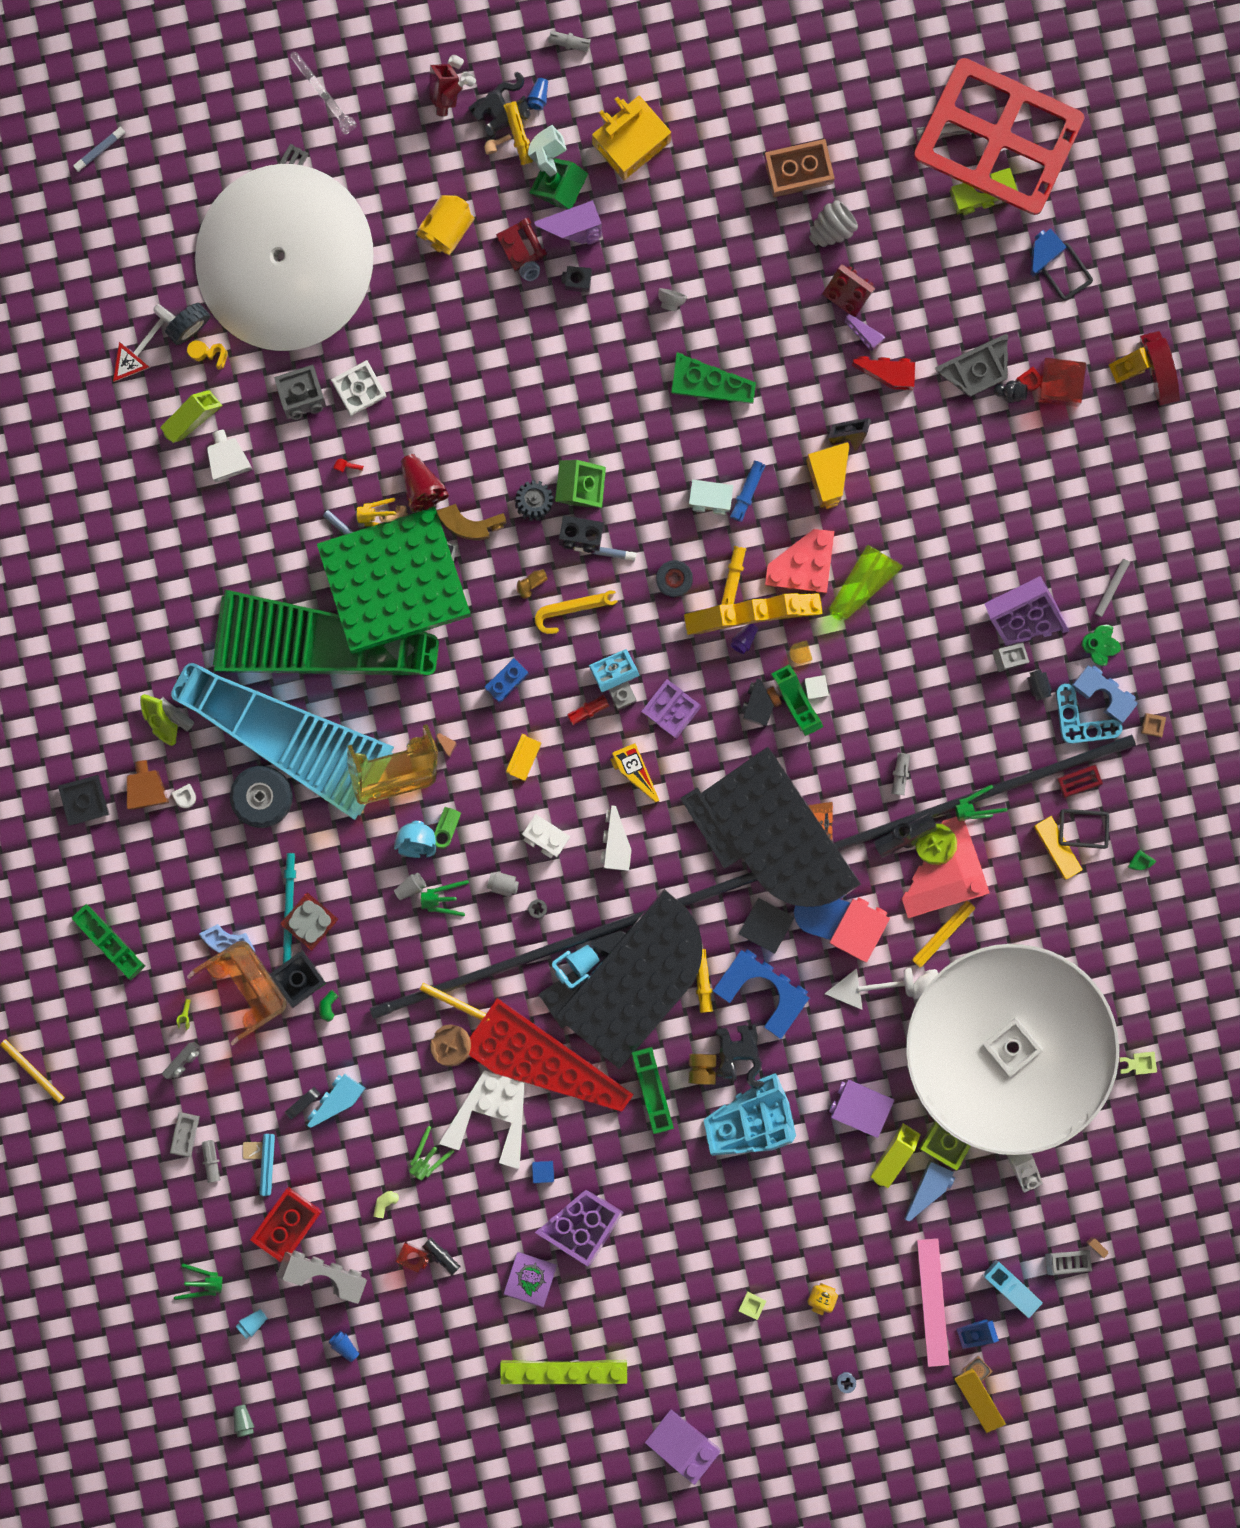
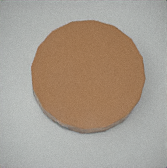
[430,1024,471,1067]

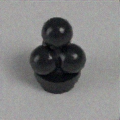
[994,380,1028,403]

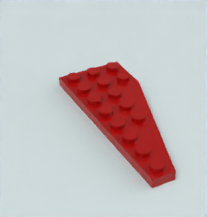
[469,998,634,1112]

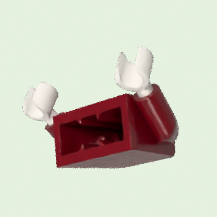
[429,55,476,117]

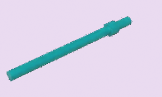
[283,853,296,964]

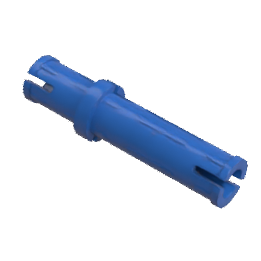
[730,460,766,522]

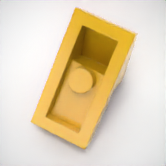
[1109,348,1152,383]

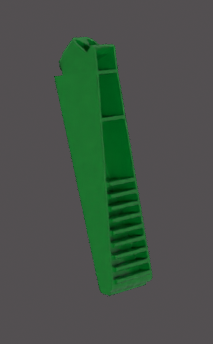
[213,589,439,675]

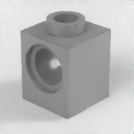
[609,682,637,710]

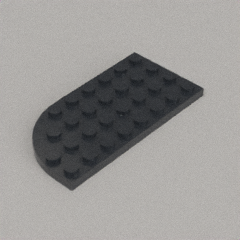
[701,747,861,907]
[556,889,702,1069]

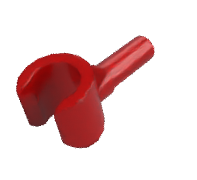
[333,459,364,472]

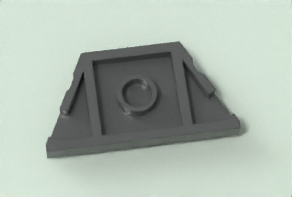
[935,333,1008,397]

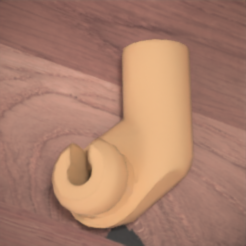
[379,506,408,523]

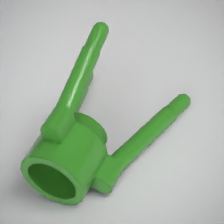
[409,1126,454,1180]

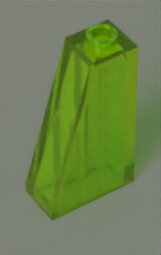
[829,545,903,621]

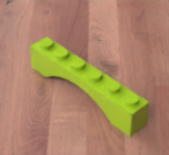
[501,1360,627,1384]

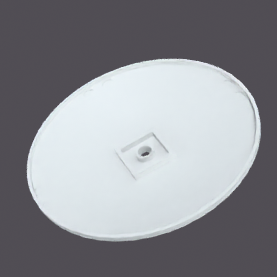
[906,944,1119,1155]

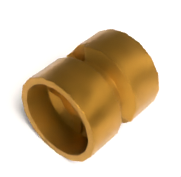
[688,1054,716,1084]

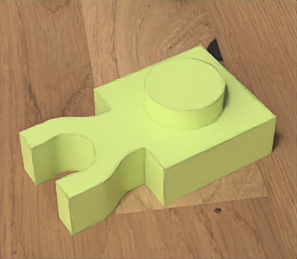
[1119,1051,1157,1075]

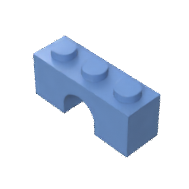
[1072,665,1138,724]

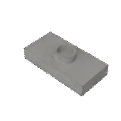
[170,1112,200,1157]

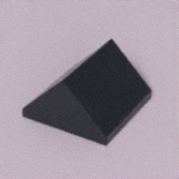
[269,950,326,1008]

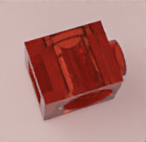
[396,1242,429,1273]

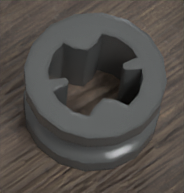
[528,899,547,918]

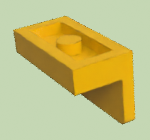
[506,734,542,781]

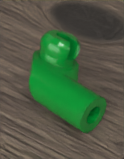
[319,990,339,1022]

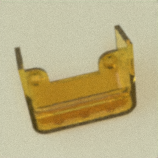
[347,724,438,804]

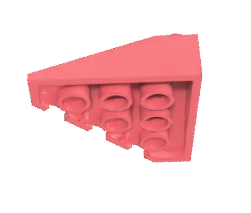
[902,816,989,918]

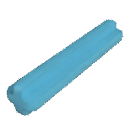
[259,1134,275,1196]

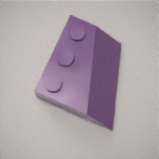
[534,201,602,245]
[984,576,1069,645]
[535,1190,624,1266]

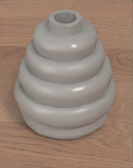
[809,200,858,247]

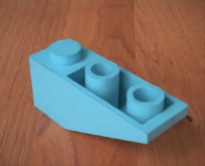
[307,1074,366,1128]
[982,1260,1043,1318]

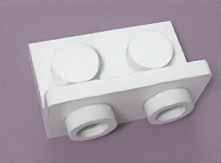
[522,814,571,858]

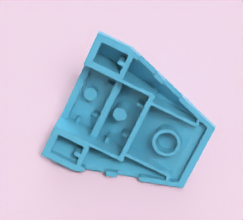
[704,1073,796,1156]

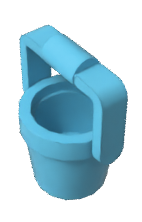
[552,945,600,990]

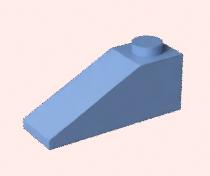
[904,1161,955,1221]

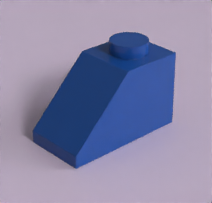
[1030,228,1066,277]

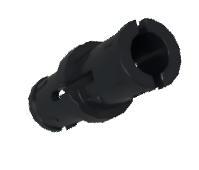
[422,1237,461,1276]

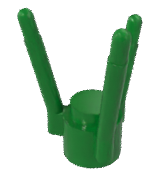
[955,785,1007,822]
[421,880,469,917]
[174,1264,223,1300]

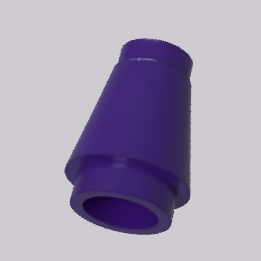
[731,624,759,654]

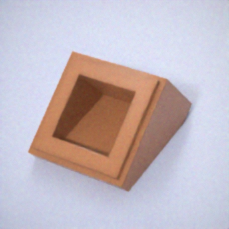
[437,733,457,757]

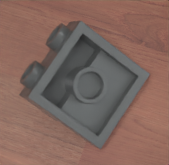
[274,365,327,420]

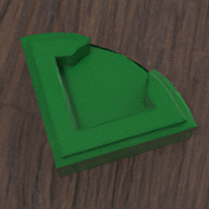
[1127,850,1156,870]

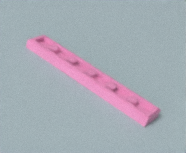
[917,1238,949,1367]

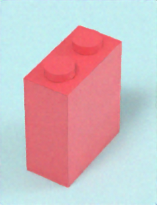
[829,897,890,963]

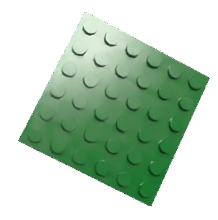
[317,507,471,654]

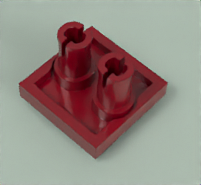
[822,264,875,318]

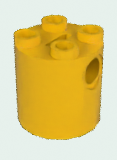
[416,195,475,255]

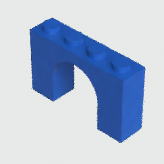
[712,949,810,1039]

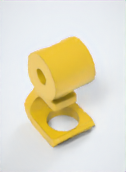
[187,340,228,370]

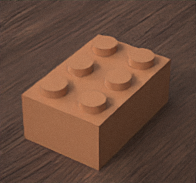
[764,139,835,198]

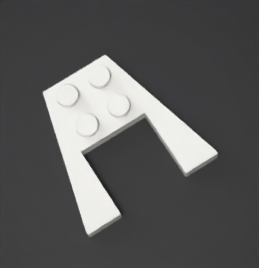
[439,1070,524,1169]

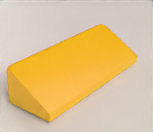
[1033,816,1082,880]
[955,1368,1006,1433]

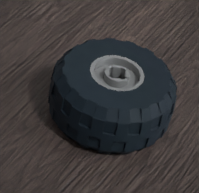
[230,766,293,828]

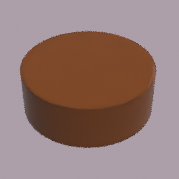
[766,686,782,707]

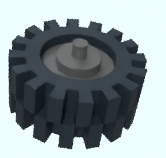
[515,480,553,521]

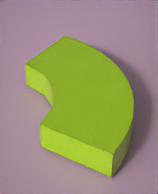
[140,694,178,746]

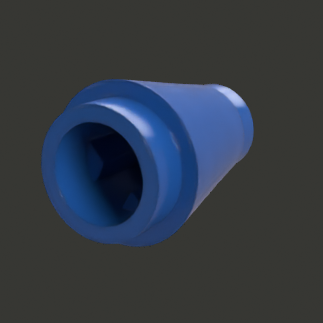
[527,78,549,110]
[328,1331,359,1362]

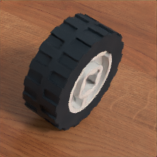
[165,302,210,345]

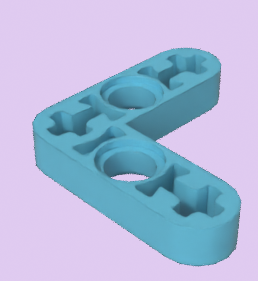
[1056,684,1122,744]

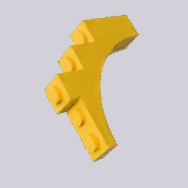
[684,593,823,635]

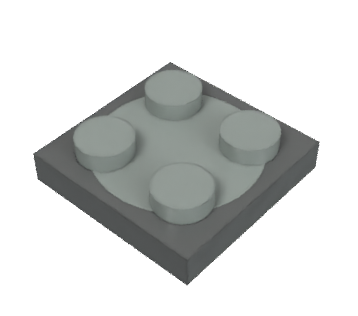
[162,1042,200,1079]

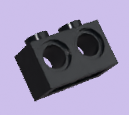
[559,515,604,553]

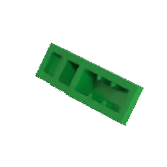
[72,904,146,980]

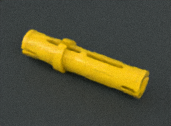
[503,101,533,165]
[720,546,746,605]
[696,949,713,1013]

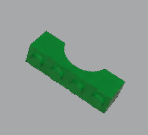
[632,1047,674,1134]

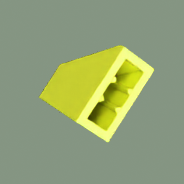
[871,1123,921,1188]

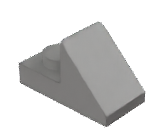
[992,643,1029,672]

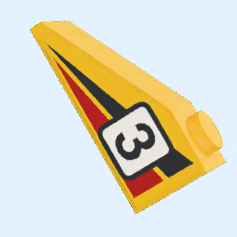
[610,743,660,803]

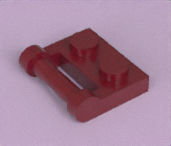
[496,218,547,272]

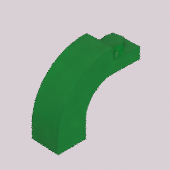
[771,664,824,736]

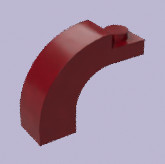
[1140,331,1180,405]

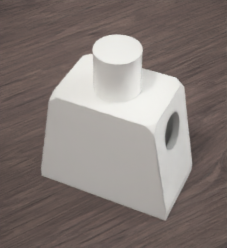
[208,430,253,482]

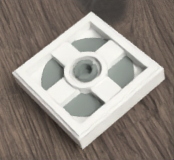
[331,360,387,416]

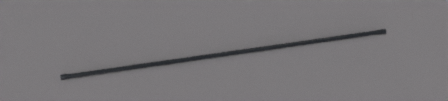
[370,734,1136,1019]

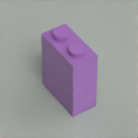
[829,1079,894,1138]

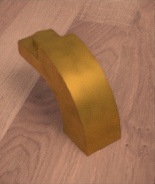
[437,504,507,540]

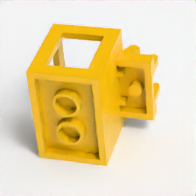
[592,95,671,181]

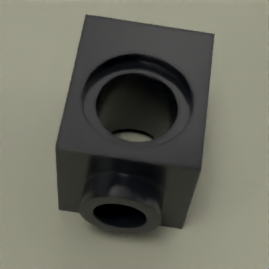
[562,266,592,293]

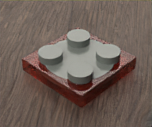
[280,892,339,951]

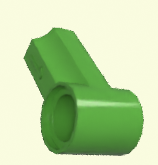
[434,807,461,849]

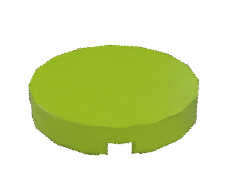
[915,824,957,865]

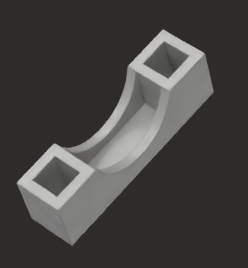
[277,1251,367,1304]

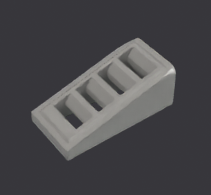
[1045,1250,1092,1275]

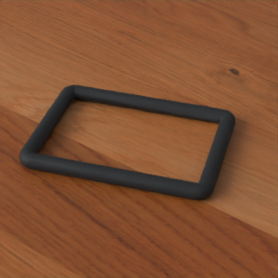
[1042,242,1093,300]
[1059,809,1109,849]

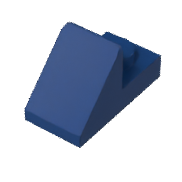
[957,1319,999,1349]

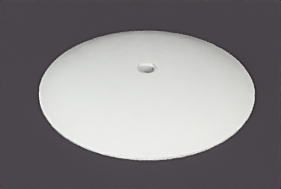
[195,164,374,351]

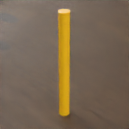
[419,983,490,1020]
[0,1039,65,1103]

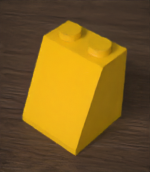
[806,442,849,509]

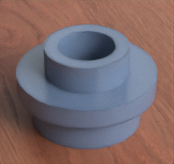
[519,261,540,281]

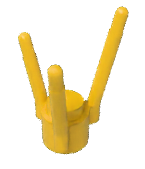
[357,498,396,527]

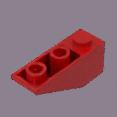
[852,356,915,390]

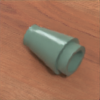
[233,1405,255,1437]

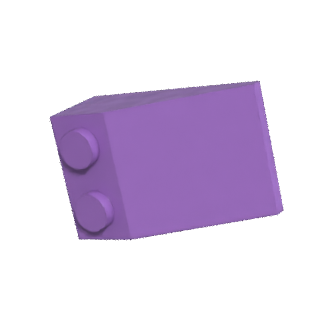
[645,1409,721,1485]

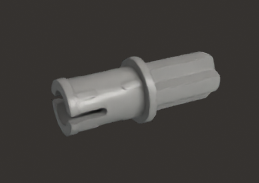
[160,697,194,731]
[202,1140,221,1183]

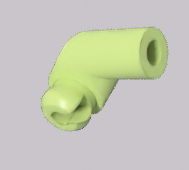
[373,1191,399,1218]

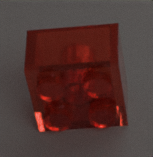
[1038,358,1086,407]

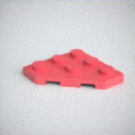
[765,529,834,593]

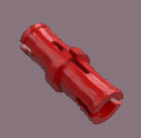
[567,695,609,726]

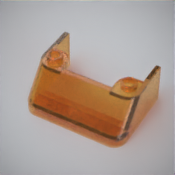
[187,941,287,1046]

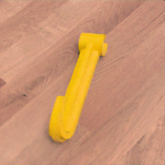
[535,590,618,634]

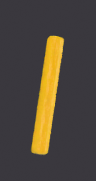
[912,901,975,967]

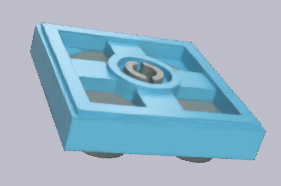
[589,649,640,692]

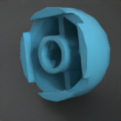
[394,821,436,858]

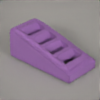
[845,314,885,351]

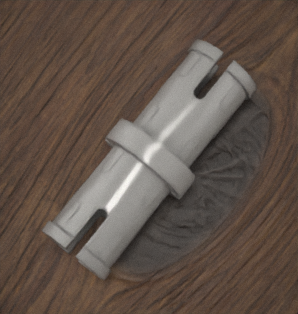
[548,30,591,53]
[891,753,911,796]

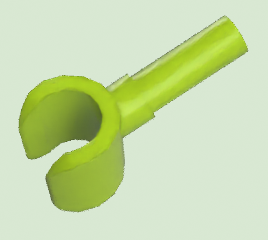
[177,999,191,1030]

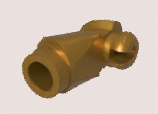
[516,569,548,599]

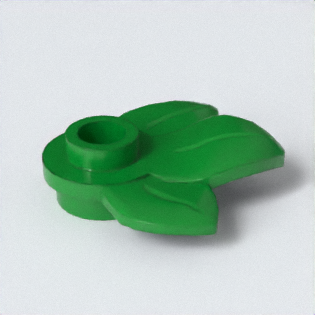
[1082,625,1121,666]

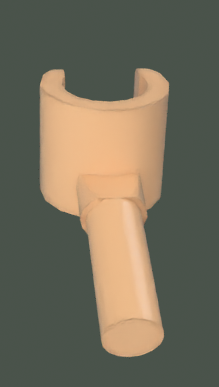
[484,134,511,154]

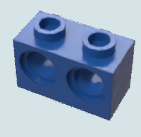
[484,658,529,703]

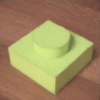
[738,1291,766,1320]

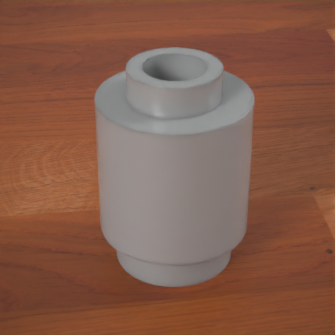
[487,872,519,897]

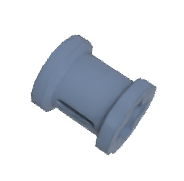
[836,1372,856,1393]

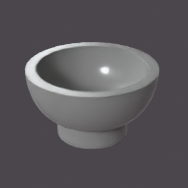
[658,288,687,311]

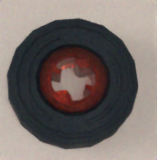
[656,560,693,598]

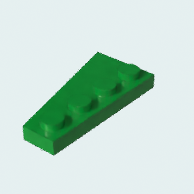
[671,352,756,404]

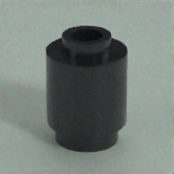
[1026,669,1052,701]

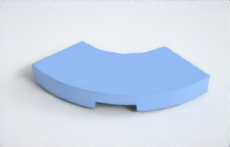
[199,924,256,956]

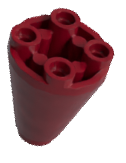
[401,454,449,512]

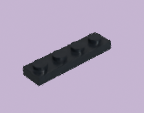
[680,787,742,869]

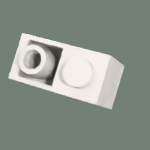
[1007,1154,1043,1193]

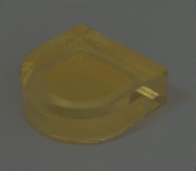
[789,640,813,664]

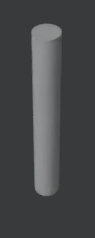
[1095,559,1130,617]

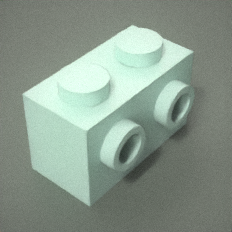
[689,480,734,515]

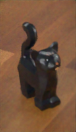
[468,72,531,140]
[715,1024,764,1089]

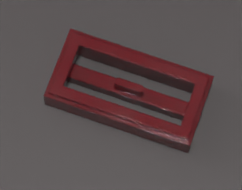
[1056,765,1103,798]

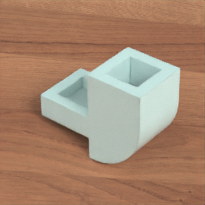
[528,125,567,177]

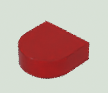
[1016,366,1041,392]

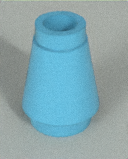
[236,1309,268,1339]

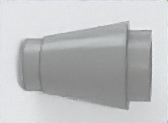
[394,873,426,900]

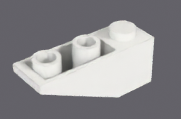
[601,806,631,871]

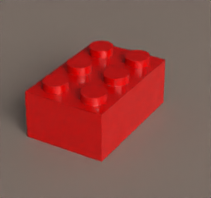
[250,1187,323,1262]

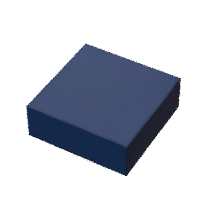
[532,1161,554,1183]

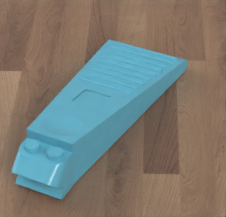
[171,663,394,820]

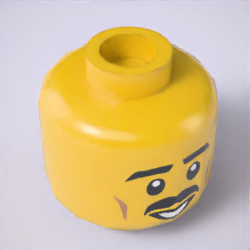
[808,1283,838,1315]

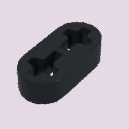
[284,1086,321,1120]

